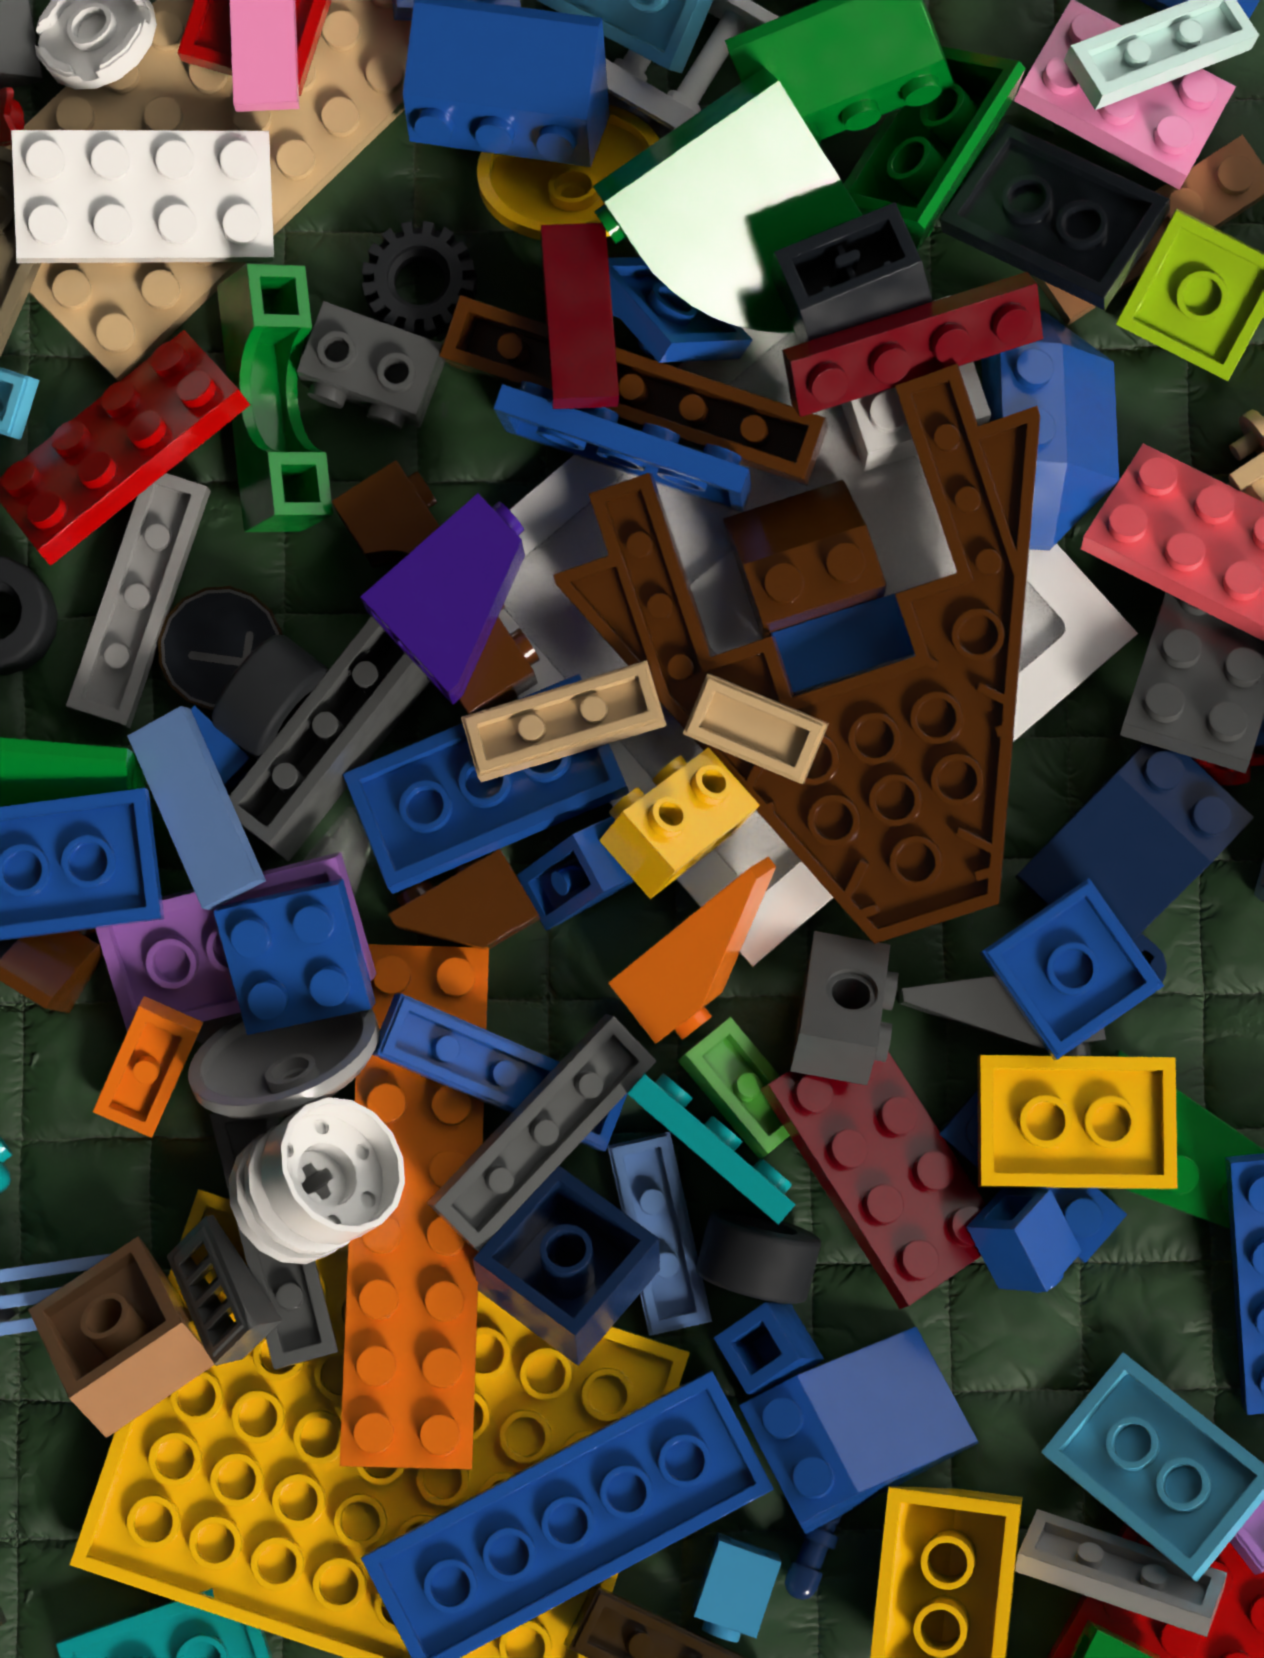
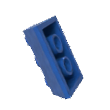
[403,0,610,167]

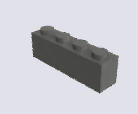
[229,617,431,862]

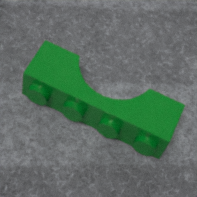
[217,264,333,532]

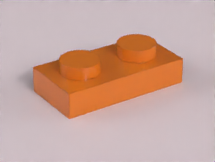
[93,996,204,1138]

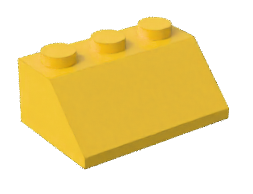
[870,1486,1023,1658]

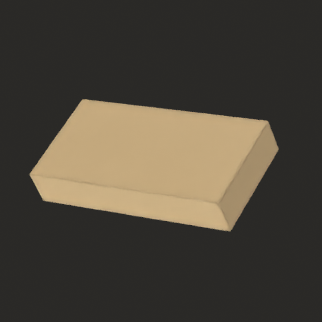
[683,674,829,784]

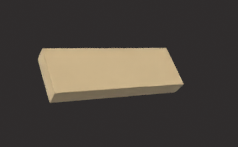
[461,660,667,782]

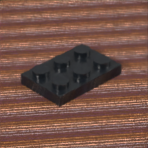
[940,122,1170,310]

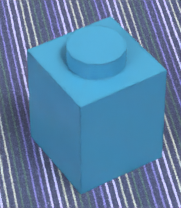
[693,1532,781,1642]

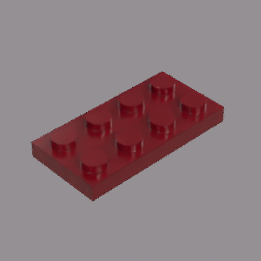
[760,1051,986,1309]

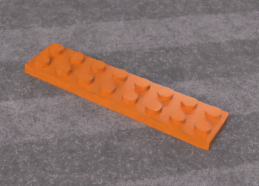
[339,944,489,1470]

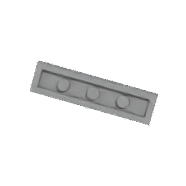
[66,473,211,728]

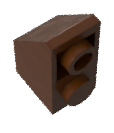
[389,849,541,950]

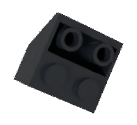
[770,202,932,344]

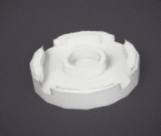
[35,0,157,90]

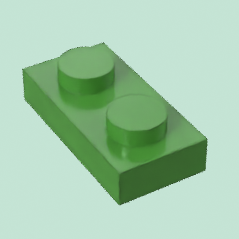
[678,1017,790,1159]

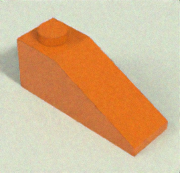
[608,856,776,1044]

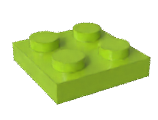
[1116,208,1264,381]

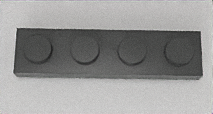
[427,1014,657,1251]
[209,1113,339,1370]

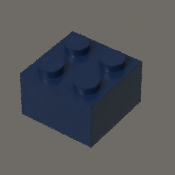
[473,1166,660,1366]

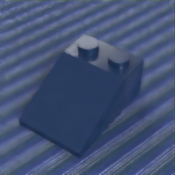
[1015,743,1254,941]

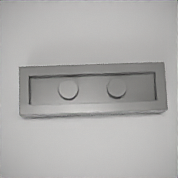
[1015,1509,1227,1637]

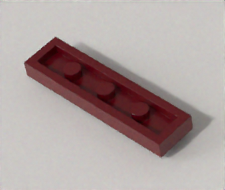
[782,272,1043,417]

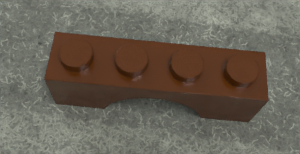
[331,460,540,715]

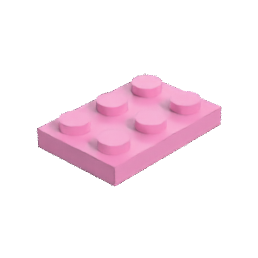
[1014,0,1236,190]

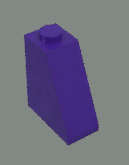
[360,493,525,705]

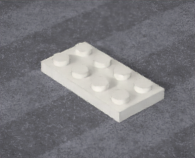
[11,130,274,263]

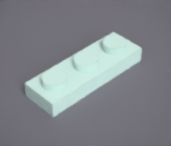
[1064,0,1259,110]

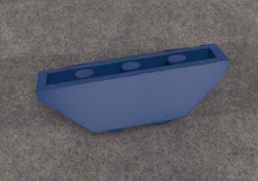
[981,311,1119,551]

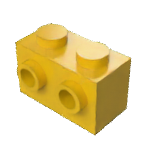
[599,747,760,899]

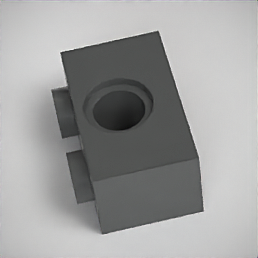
[790,931,899,1085]

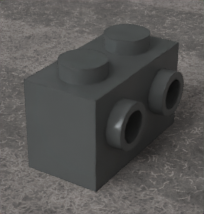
[297,301,445,430]

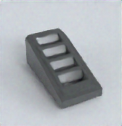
[167,1215,282,1365]

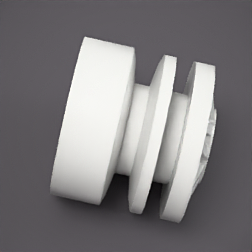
[229,1097,405,1264]

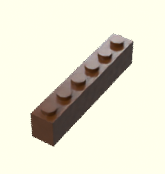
[439,295,828,486]

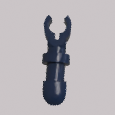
[785,1513,846,1600]

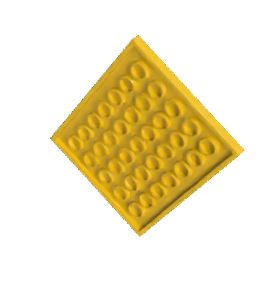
[70,1189,690,1658]

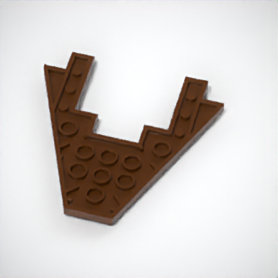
[553,364,1041,944]

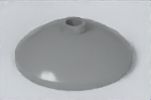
[188,1008,380,1120]

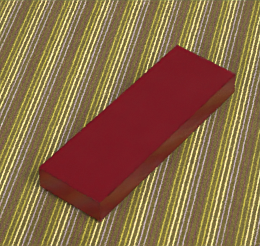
[540,223,619,409]

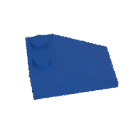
[739,1327,978,1534]

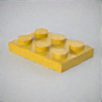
[977,1055,1178,1189]

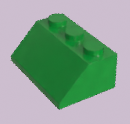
[725,0,955,144]
[844,46,1026,251]
[0,737,146,807]

